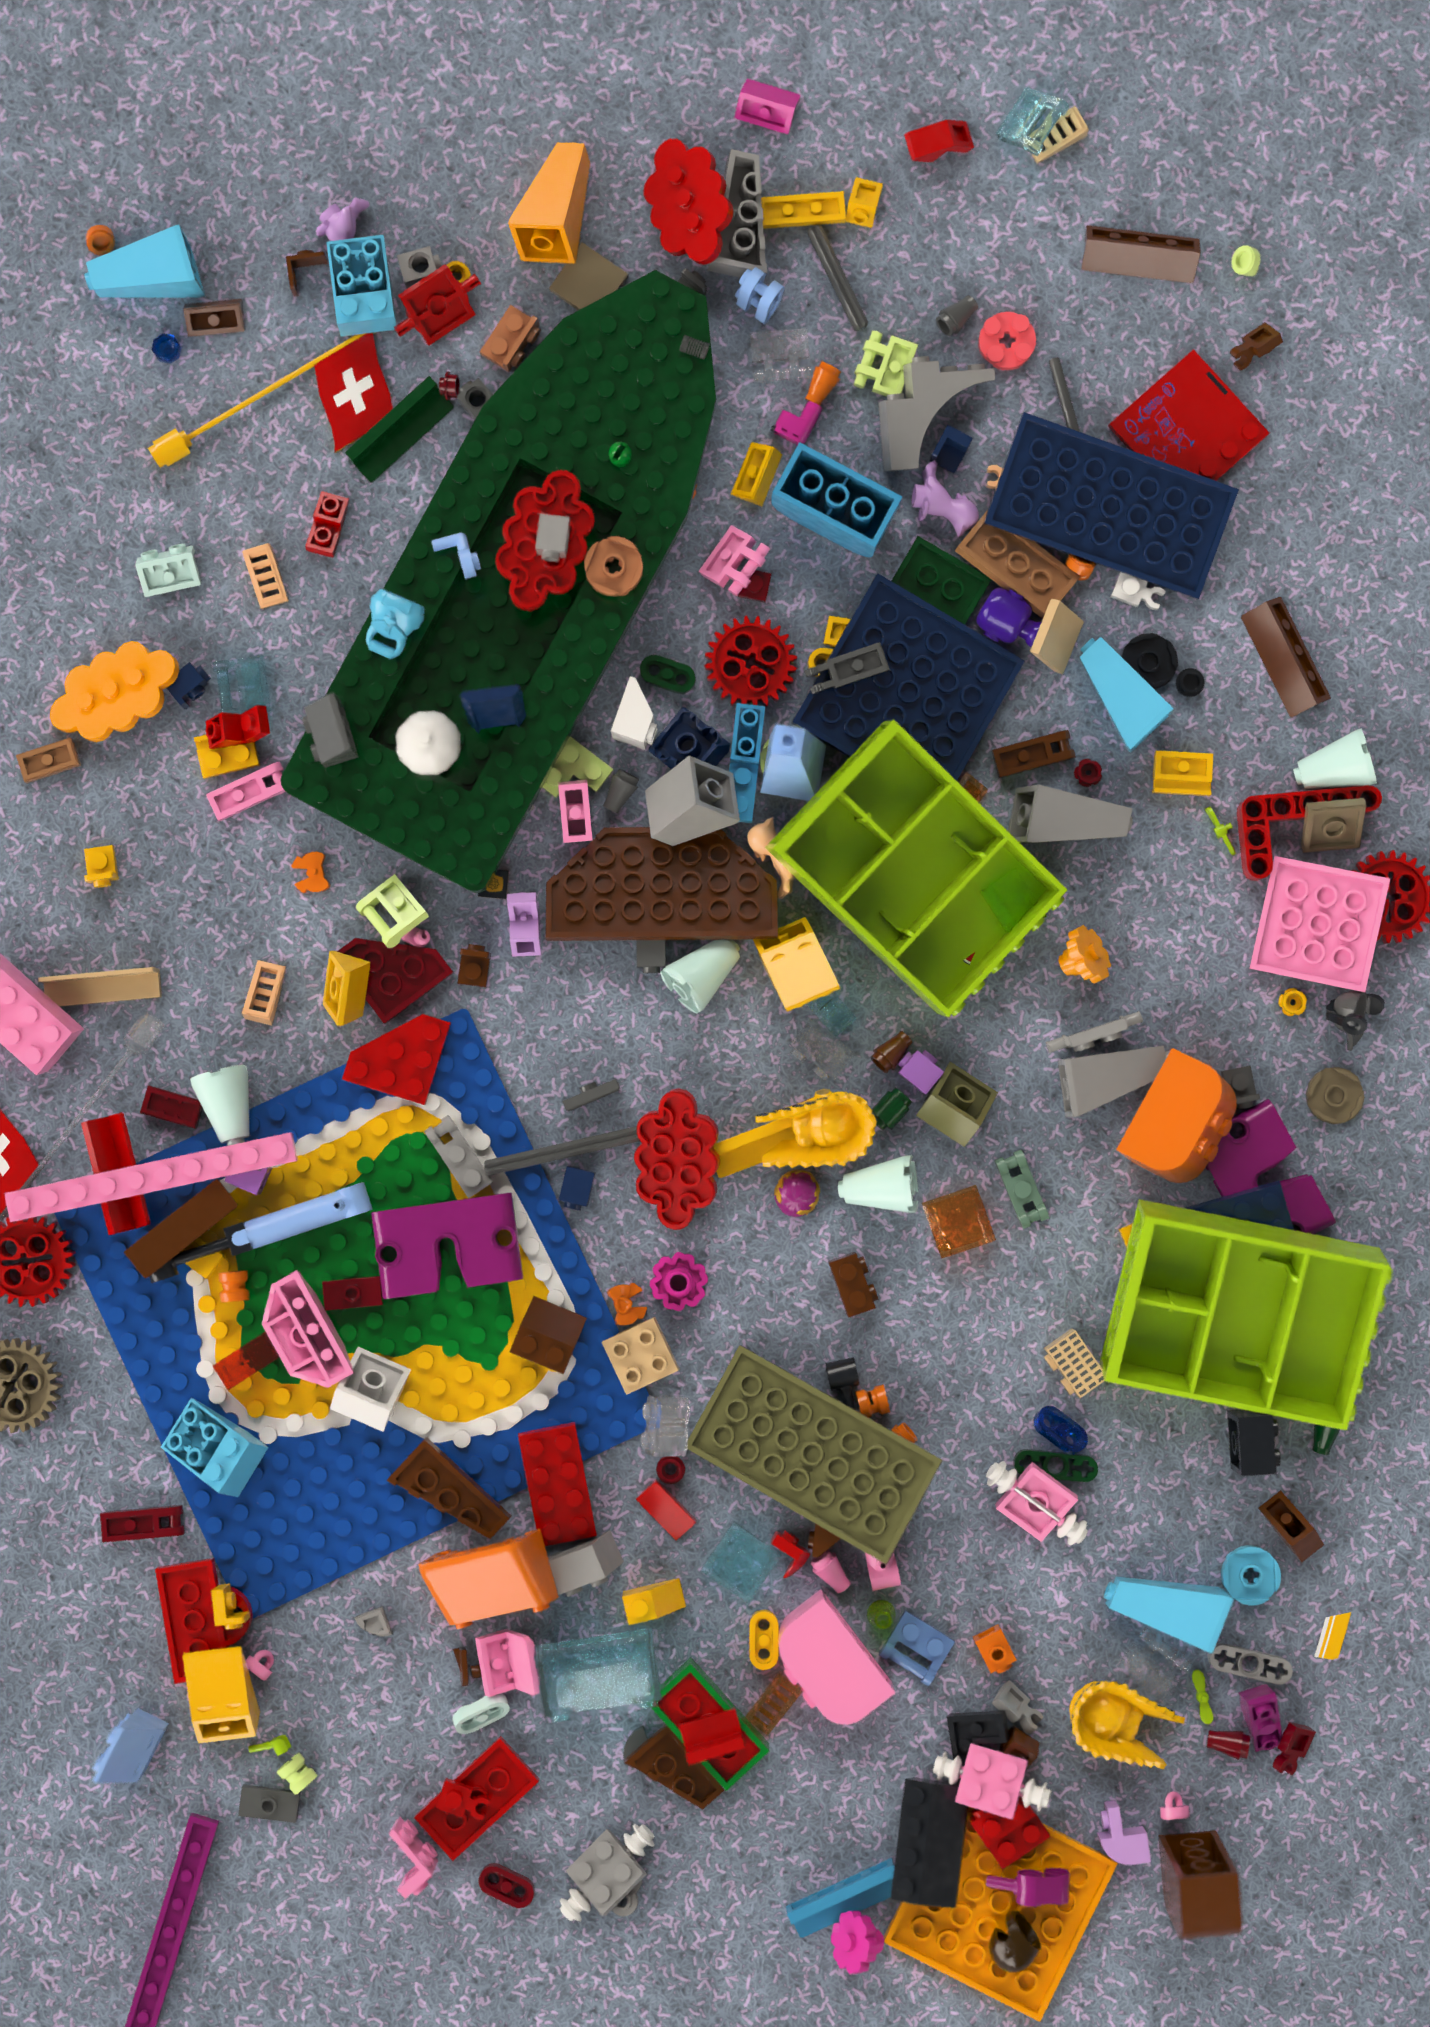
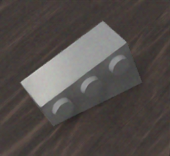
[548,1530,624,1604]

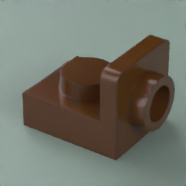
[457,944,491,988]

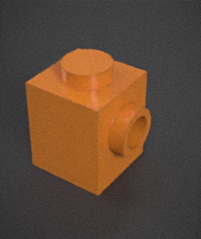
[973,1624,1017,1674]

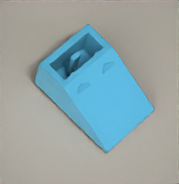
[326,235,397,337]
[161,1398,269,1497]

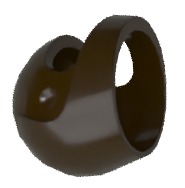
[989,1910,1041,1972]

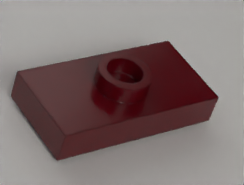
[140,1085,203,1129]
[322,1276,384,1311]

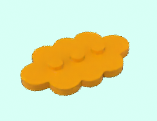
[50,641,179,742]

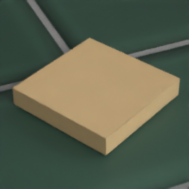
[1030,599,1084,674]

